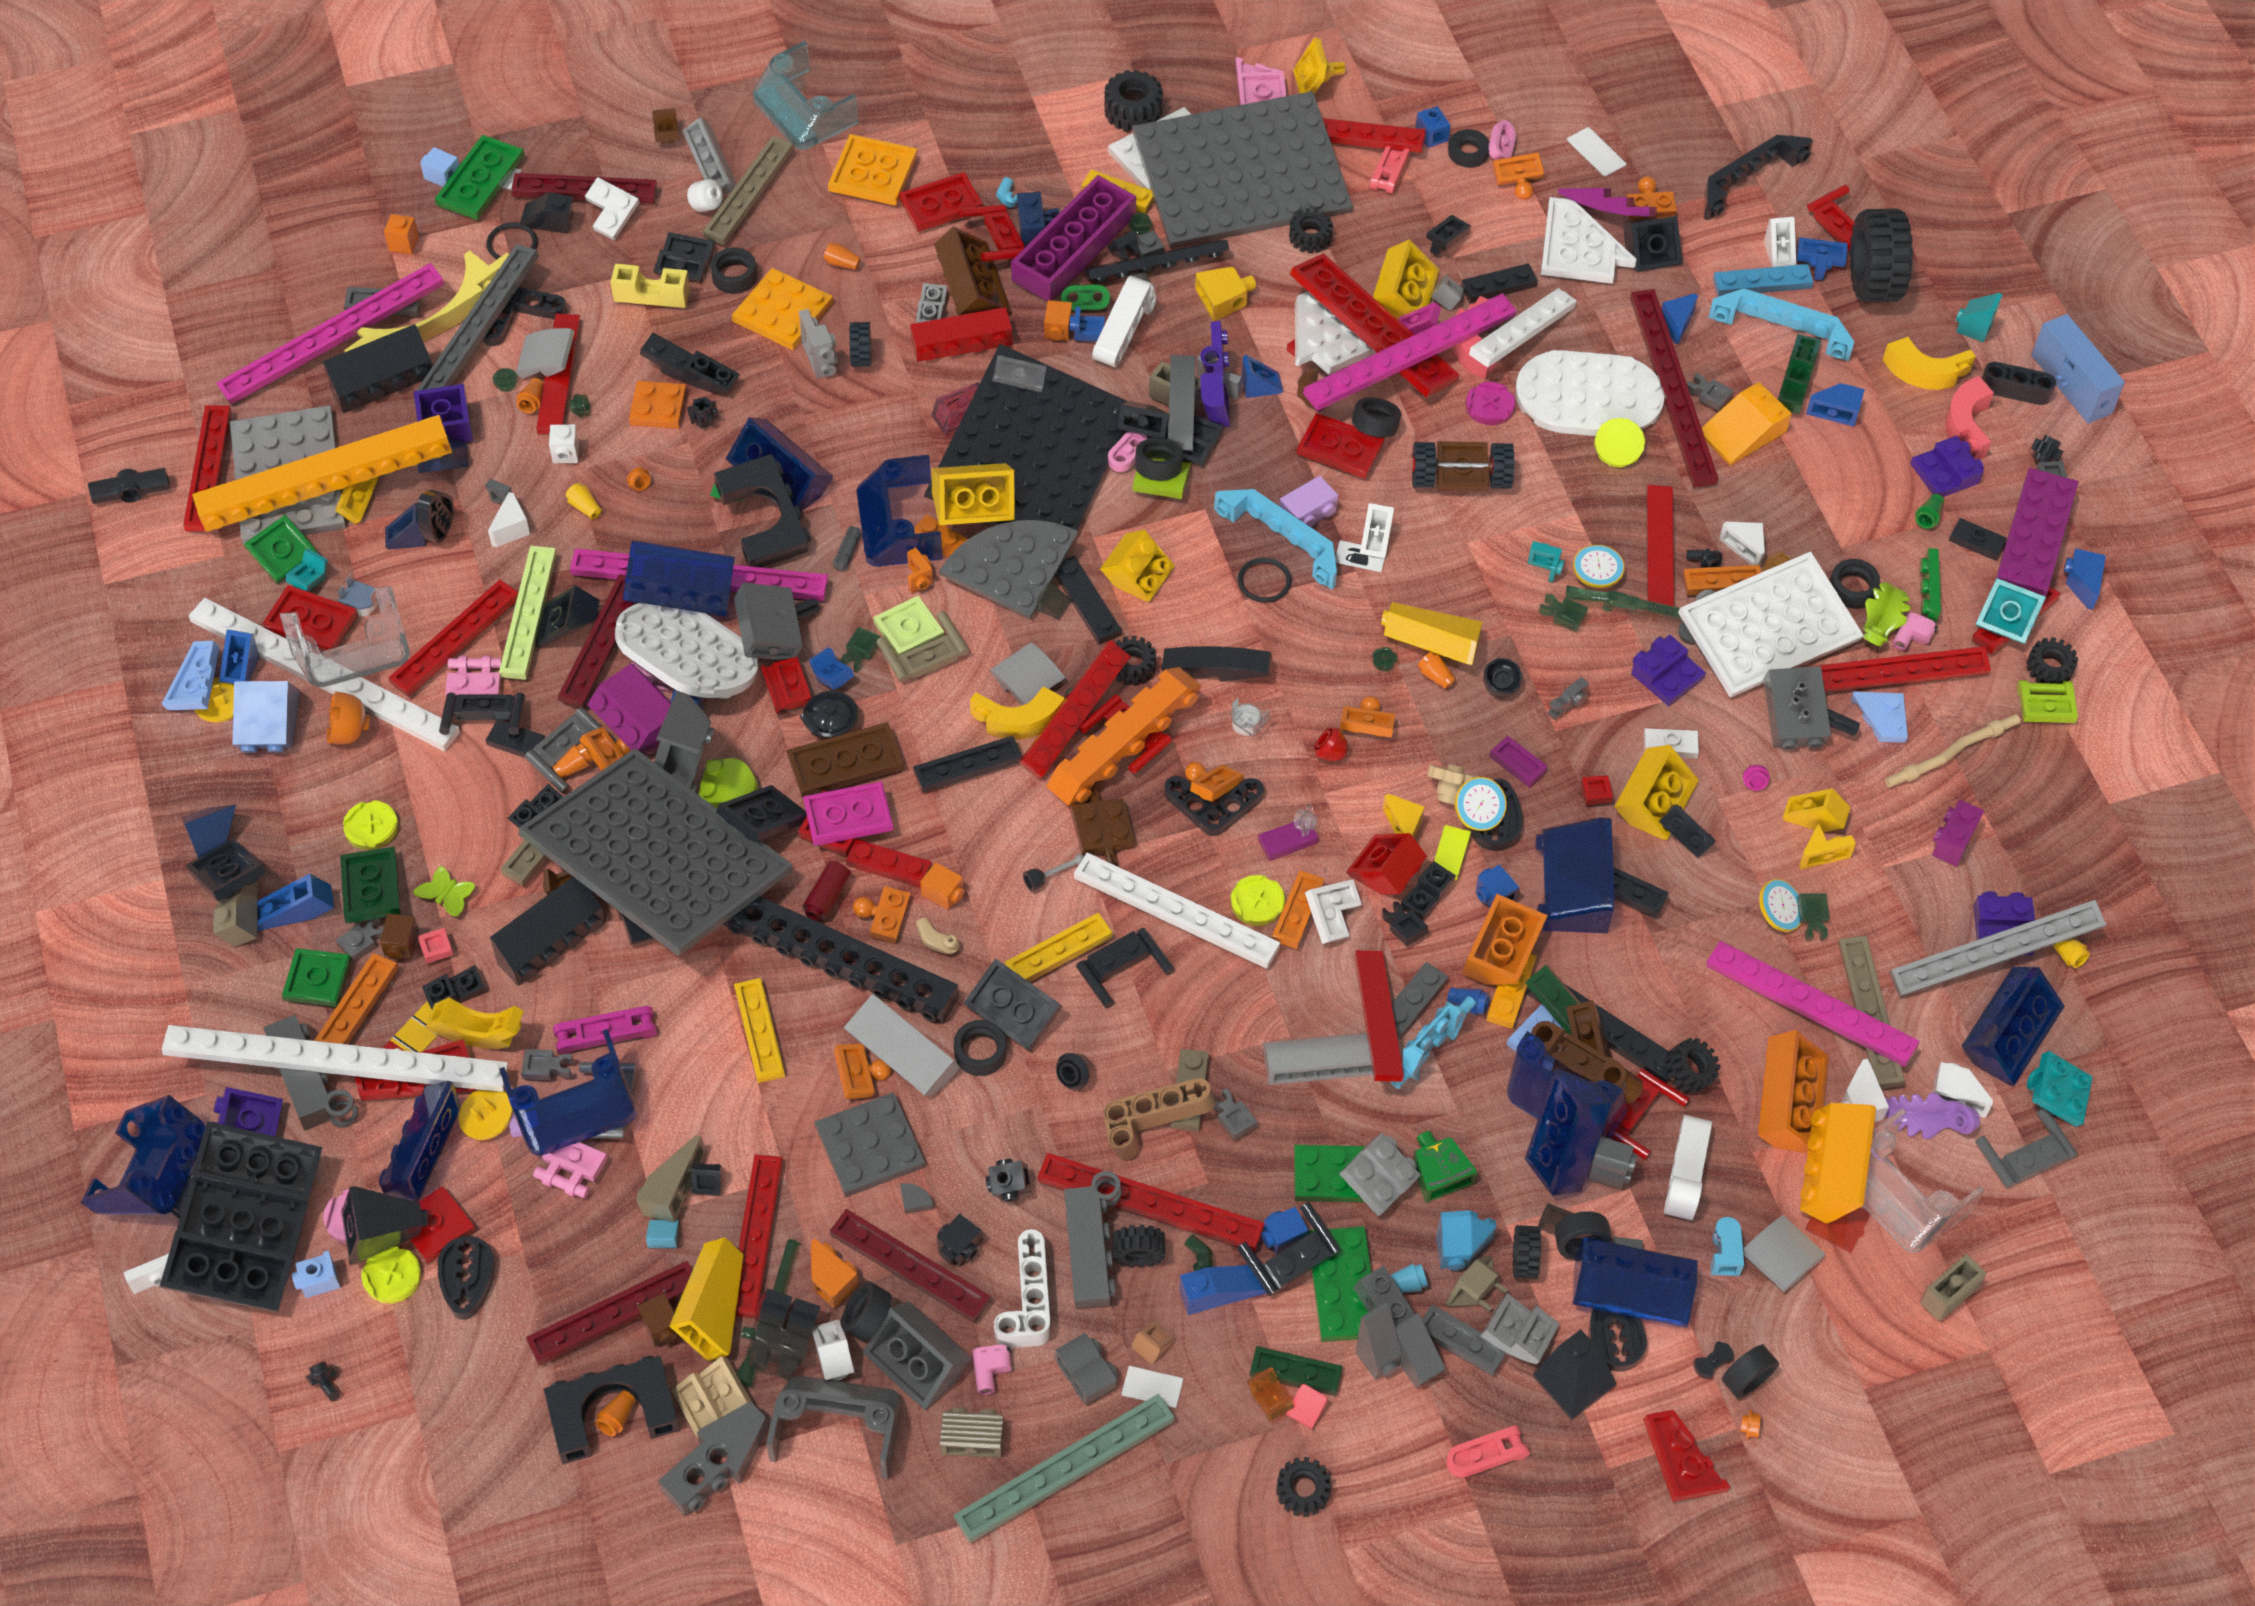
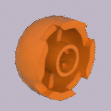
[326,691,370,744]

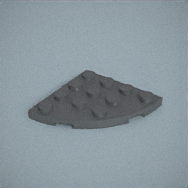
[939,520,1078,620]

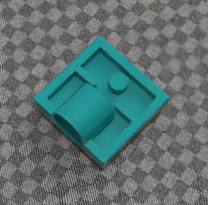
[2026,1051,2093,1127]

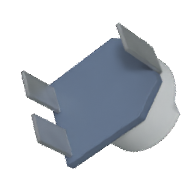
[338,574,378,616]

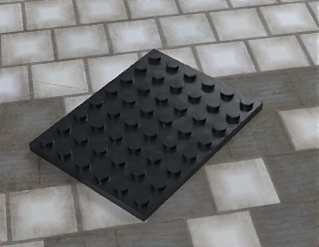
[924,344,1128,531]

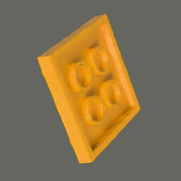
[828,134,918,206]
[732,268,834,350]

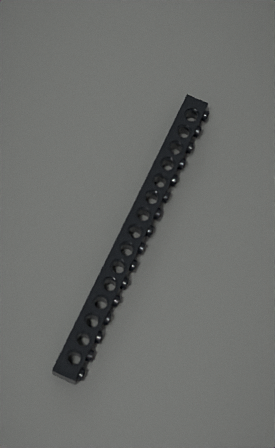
[722,896,959,1024]

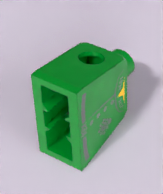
[1413,1131,1477,1203]

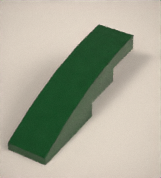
[1778,334,1821,414]

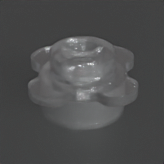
[1294,805,1317,837]

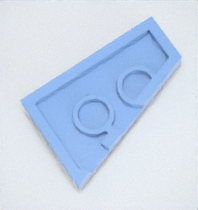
[162,641,219,710]

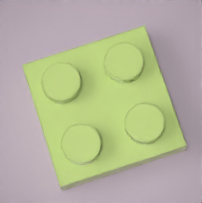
[873,596,944,657]

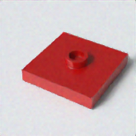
[409,1186,476,1264]

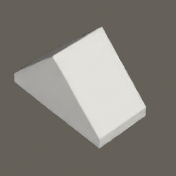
[1764,217,1796,267]
[488,492,530,547]
[1360,503,1394,558]
[1719,522,1765,567]

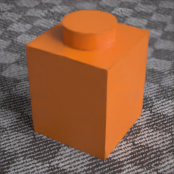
[384,214,419,255]
[1044,300,1072,341]
[920,862,965,911]

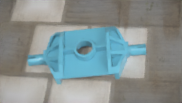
[1391,996,1476,1089]

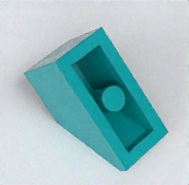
[1955,293,2003,343]

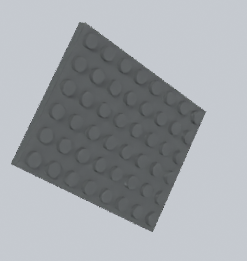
[1132,91,1353,248]
[519,748,793,956]

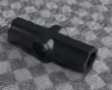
[88,467,170,504]

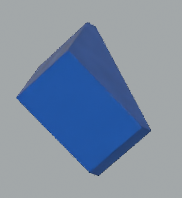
[1662,294,1698,345]
[1241,354,1283,398]
[219,629,260,684]

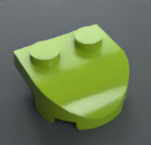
[698,758,758,808]

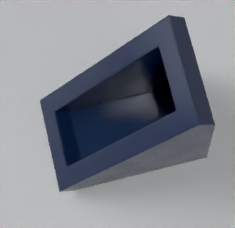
[385,502,426,550]

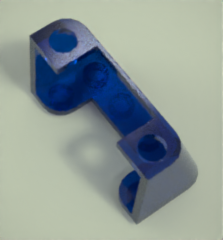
[81,1095,206,1215]

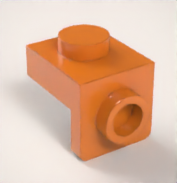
[907,547,933,594]

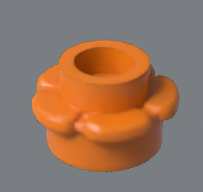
[627,467,651,491]
[1741,1410,1761,1439]

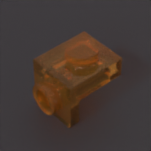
[1247,1367,1295,1422]

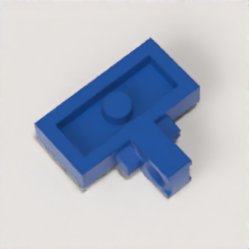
[1797,237,1847,281]

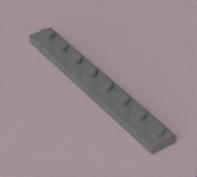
[416,244,539,391]

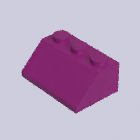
[587,664,672,755]

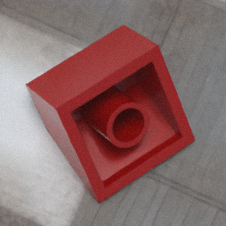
[1346,833,1427,895]

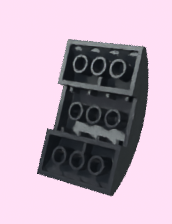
[160,1121,323,1313]

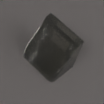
[1036,582,1072,620]
[1538,1203,1573,1235]

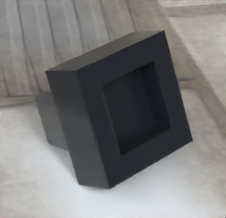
[1107,230,1139,261]
[691,1163,722,1195]

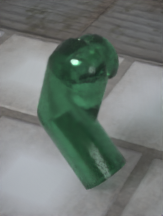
[1184,1234,1213,1271]

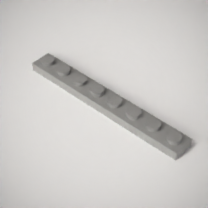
[1889,900,2106,997]

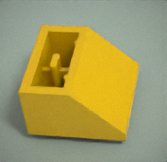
[1100,529,1175,602]

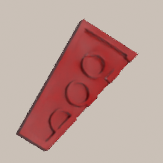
[354,1039,478,1101]

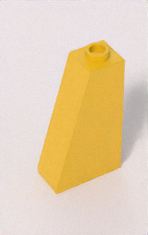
[1381,602,1483,665]
[670,1237,743,1361]

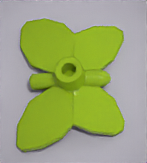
[413,866,475,916]

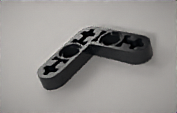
[483,287,567,346]
[1164,776,1264,836]

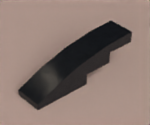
[1161,646,1272,682]

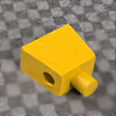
[1195,267,1256,322]

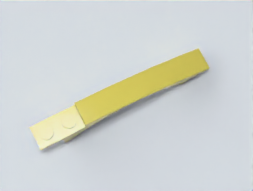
[344,250,509,352]

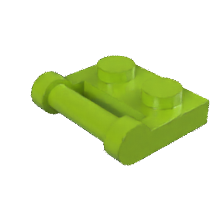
[2017,680,2078,723]

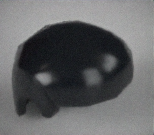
[1483,658,1522,697]

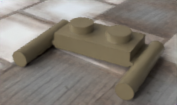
[876,611,970,682]

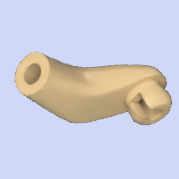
[916,917,959,954]

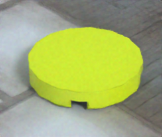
[1594,418,1645,468]
[343,800,398,850]
[1230,875,1285,926]
[361,1246,422,1304]

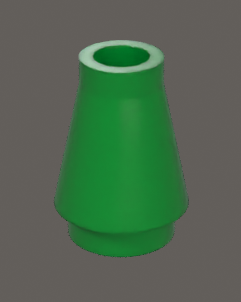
[1915,494,1945,529]

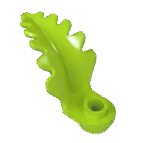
[1862,582,1911,647]

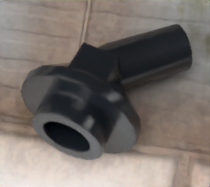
[1686,548,1723,568]
[305,1361,340,1401]

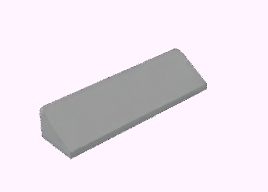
[683,117,737,195]

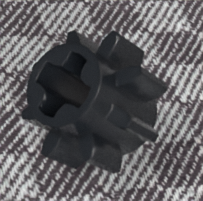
[687,397,719,428]
[2030,434,2064,462]

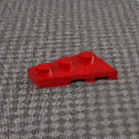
[1643,1410,1731,1502]

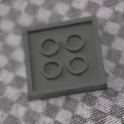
[814,1092,925,1198]

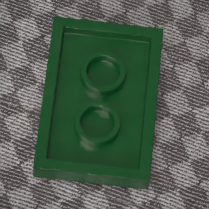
[340,846,401,924]

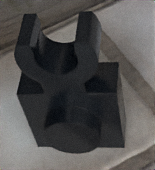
[1382,901,1428,946]

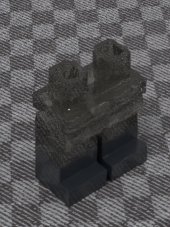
[746,1288,821,1380]

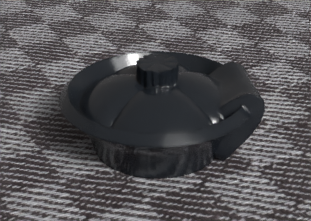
[800,691,858,739]

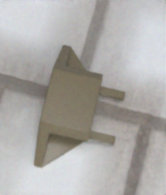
[1446,1255,1508,1312]

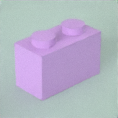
[1279,476,1338,527]

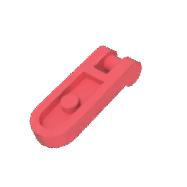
[1370,146,1410,194]
[1446,1425,1530,1478]

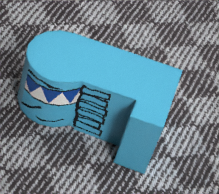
[1710,1217,1744,1276]

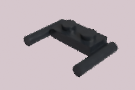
[439,692,525,735]
[1076,927,1175,1009]
[1237,1202,1342,1297]

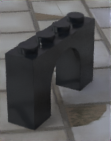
[714,454,811,568]
[543,1356,680,1464]

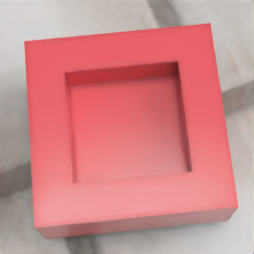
[418,928,453,964]

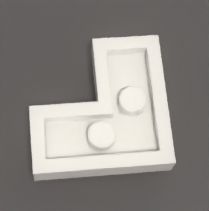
[585,177,639,241]
[1305,879,1362,944]

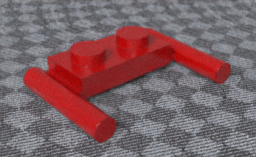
[1807,184,1855,251]
[959,204,1025,262]
[1079,694,1172,774]
[1597,1068,1690,1160]

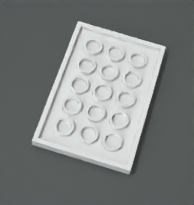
[1678,552,1864,698]

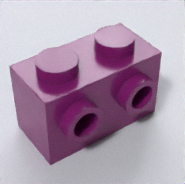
[1932,799,1984,867]

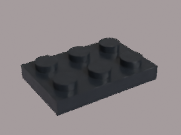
[716,785,807,843]
[185,838,266,901]
[963,958,1063,1052]

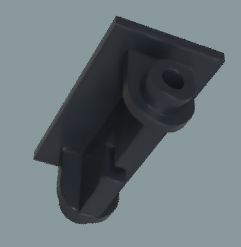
[1659,804,1716,858]

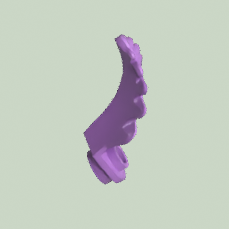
[1885,1093,1980,1140]

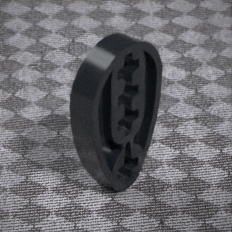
[417,490,454,543]
[1470,779,1522,851]
[438,1236,495,1320]
[1588,1287,1647,1372]

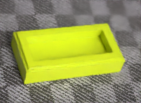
[1434,825,1471,880]

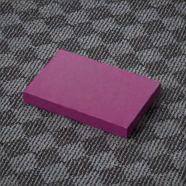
[803,781,893,846]

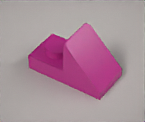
[1399,302,1441,335]

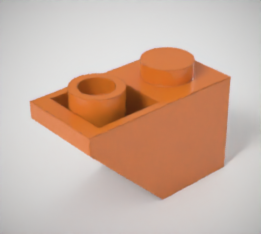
[811,1238,859,1310]

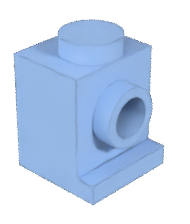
[292,1250,340,1298]

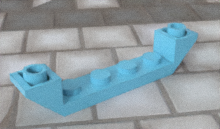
[1708,288,1854,361]
[1214,489,1337,590]

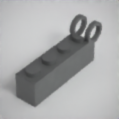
[263,1015,358,1131]
[1064,1171,1121,1309]

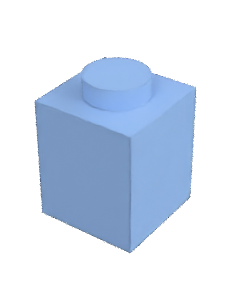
[420,147,459,187]

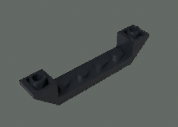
[1704,135,1813,221]

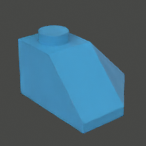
[1436,1210,1497,1271]

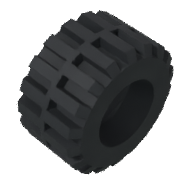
[1104,70,1163,132]

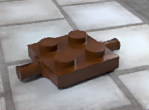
[1070,787,1135,866]

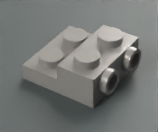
[798,309,838,379]
[1339,1133,1420,1216]

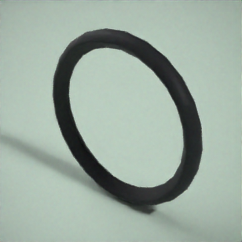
[486,222,537,259]
[1237,557,1292,603]

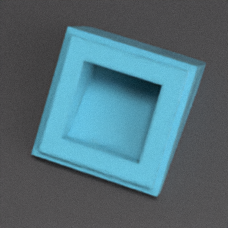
[646,1220,679,1248]

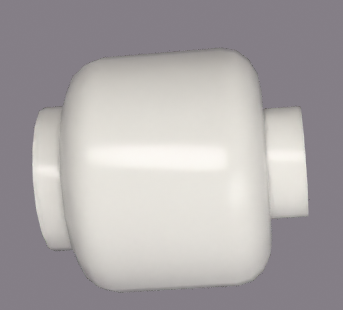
[687,179,723,212]

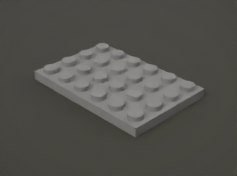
[230,406,346,545]

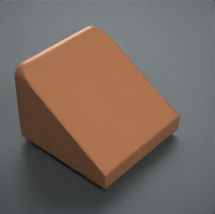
[1131,1321,1176,1364]

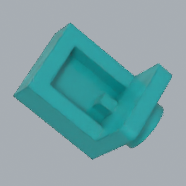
[1527,541,1565,583]
[285,548,328,592]

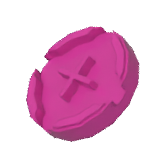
[1466,382,1515,425]

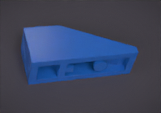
[257,873,334,931]
[1179,1264,1266,1315]

